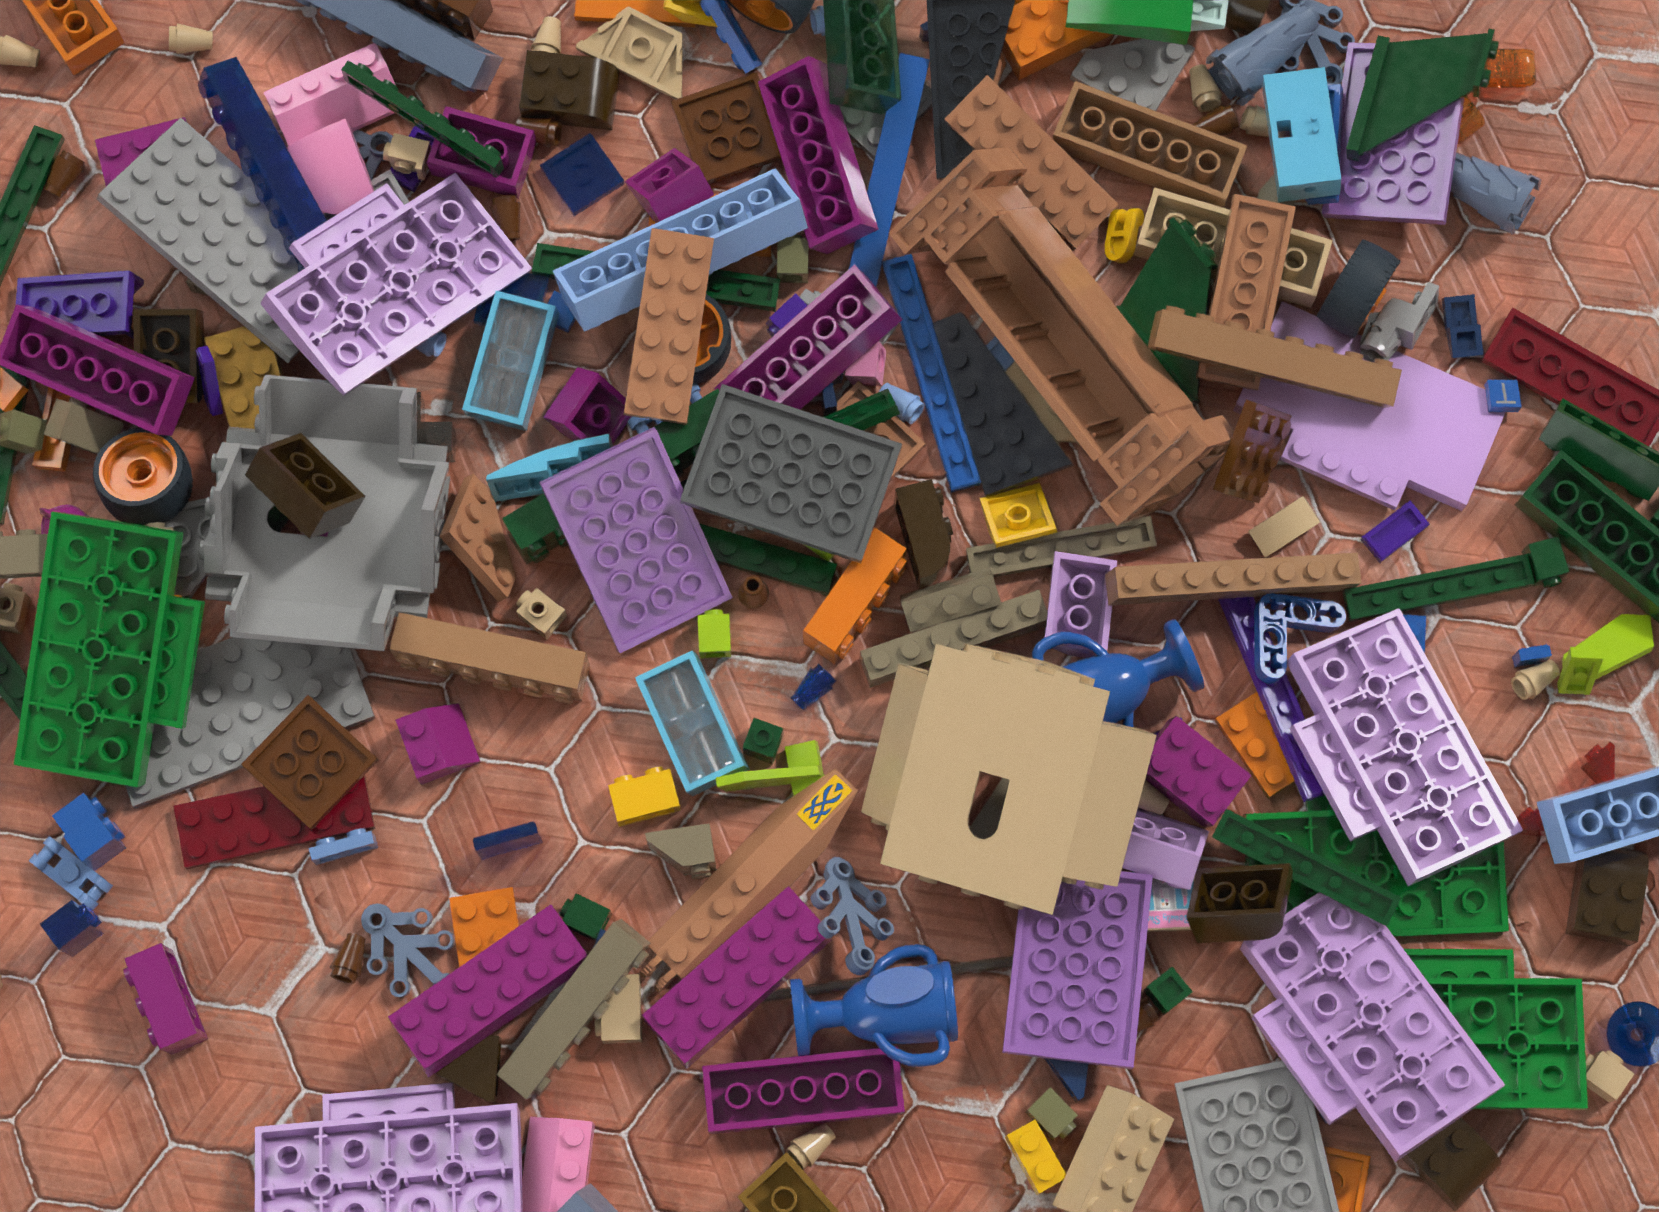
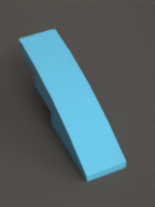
[486,434,613,502]

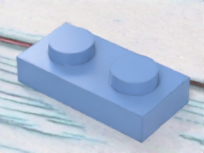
[309,828,378,865]

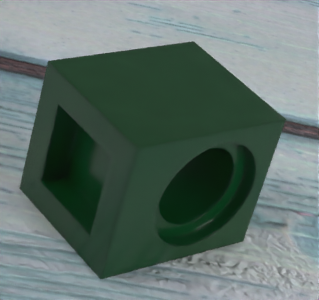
[1522,537,1570,588]
[743,718,784,764]
[560,893,612,941]
[1143,967,1193,1016]

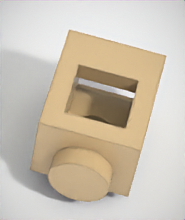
[383,133,431,180]
[0,583,31,634]
[516,587,567,640]

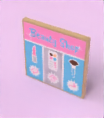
[1130,871,1195,932]

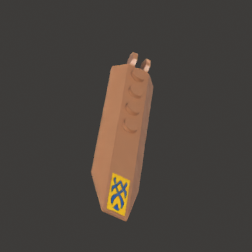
[640,769,858,993]

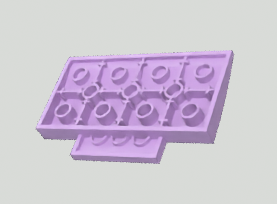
[260,173,532,396]
[1233,302,1505,511]
[1287,608,1523,886]
[1240,892,1505,1162]
[255,1083,523,1212]

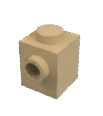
[1586,1050,1634,1102]

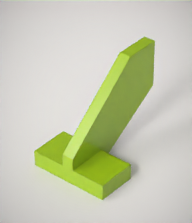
[1557,614,1654,695]
[716,740,824,796]

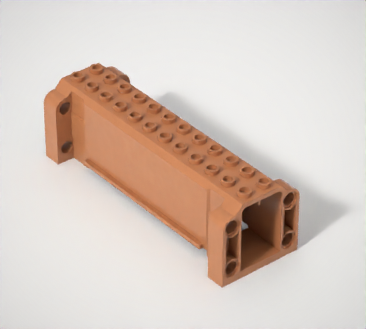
[889,147,1234,526]

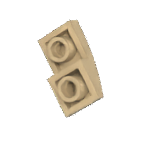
[1248,496,1320,558]

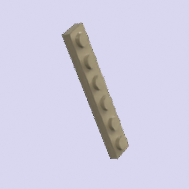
[966,516,1157,577]

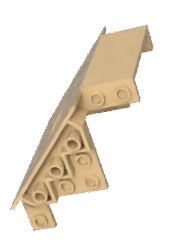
[861,644,1157,915]

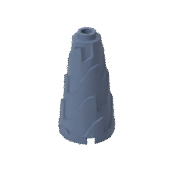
[1206,5,1320,106]
[1450,152,1542,235]

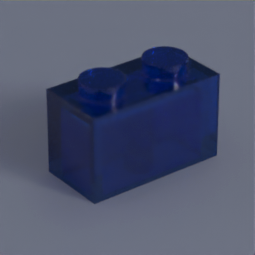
[40,900,104,957]

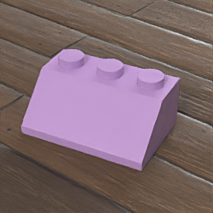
[1044,551,1117,658]
[1122,808,1209,890]

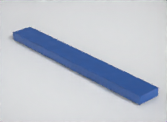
[849,53,930,288]
[882,254,981,493]

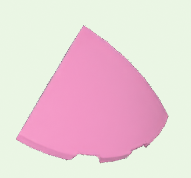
[266,118,374,215]

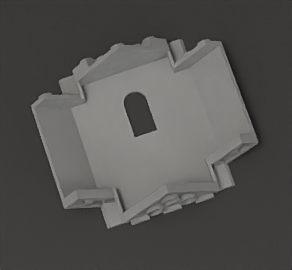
[199,375,450,651]

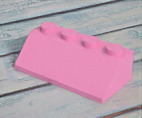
[264,43,399,146]
[522,1117,595,1212]

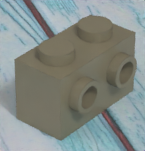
[44,397,124,454]

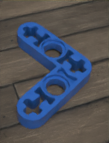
[1254,593,1346,684]

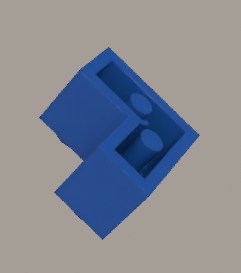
[52,793,126,871]

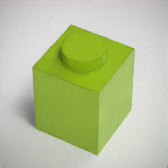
[698,609,731,659]

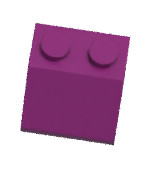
[625,148,714,223]
[543,367,632,444]
[395,703,481,785]

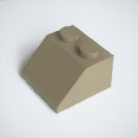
[645,823,717,879]

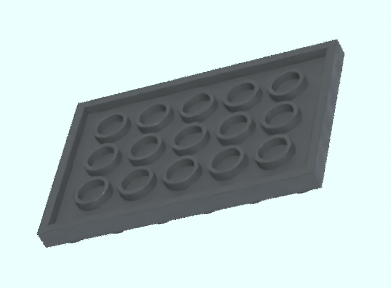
[680,384,902,564]

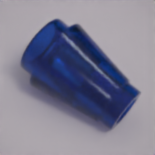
[791,663,837,710]

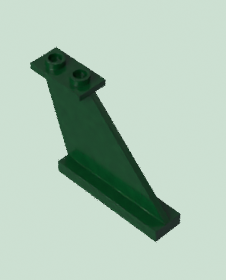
[1346,28,1499,162]
[1116,217,1218,407]

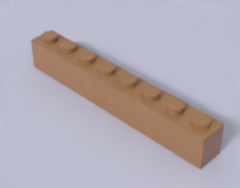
[1147,306,1402,408]
[1105,552,1362,606]

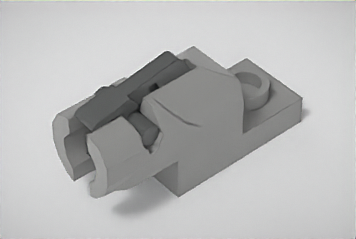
[1360,282,1439,362]

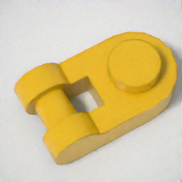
[1105,208,1144,264]

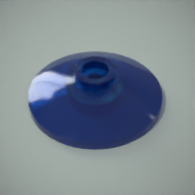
[1606,1001,1659,1067]

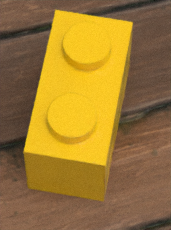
[608,766,681,827]
[1005,1119,1066,1195]

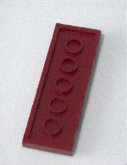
[1481,307,1659,446]
[173,775,375,869]

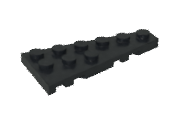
[926,0,1016,180]
[933,312,1074,496]

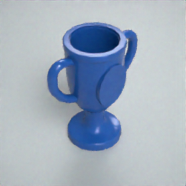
[1032,619,1205,727]
[790,944,958,1067]

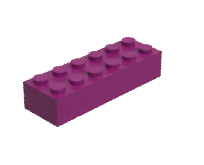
[758,56,879,254]
[714,264,903,410]
[0,304,195,436]
[642,886,832,1069]
[388,904,588,1078]
[702,1046,905,1134]

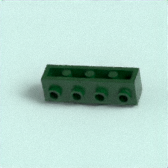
[1539,398,1659,501]

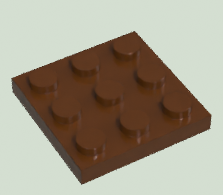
[671,72,782,184]
[1213,399,1292,503]
[241,695,379,830]

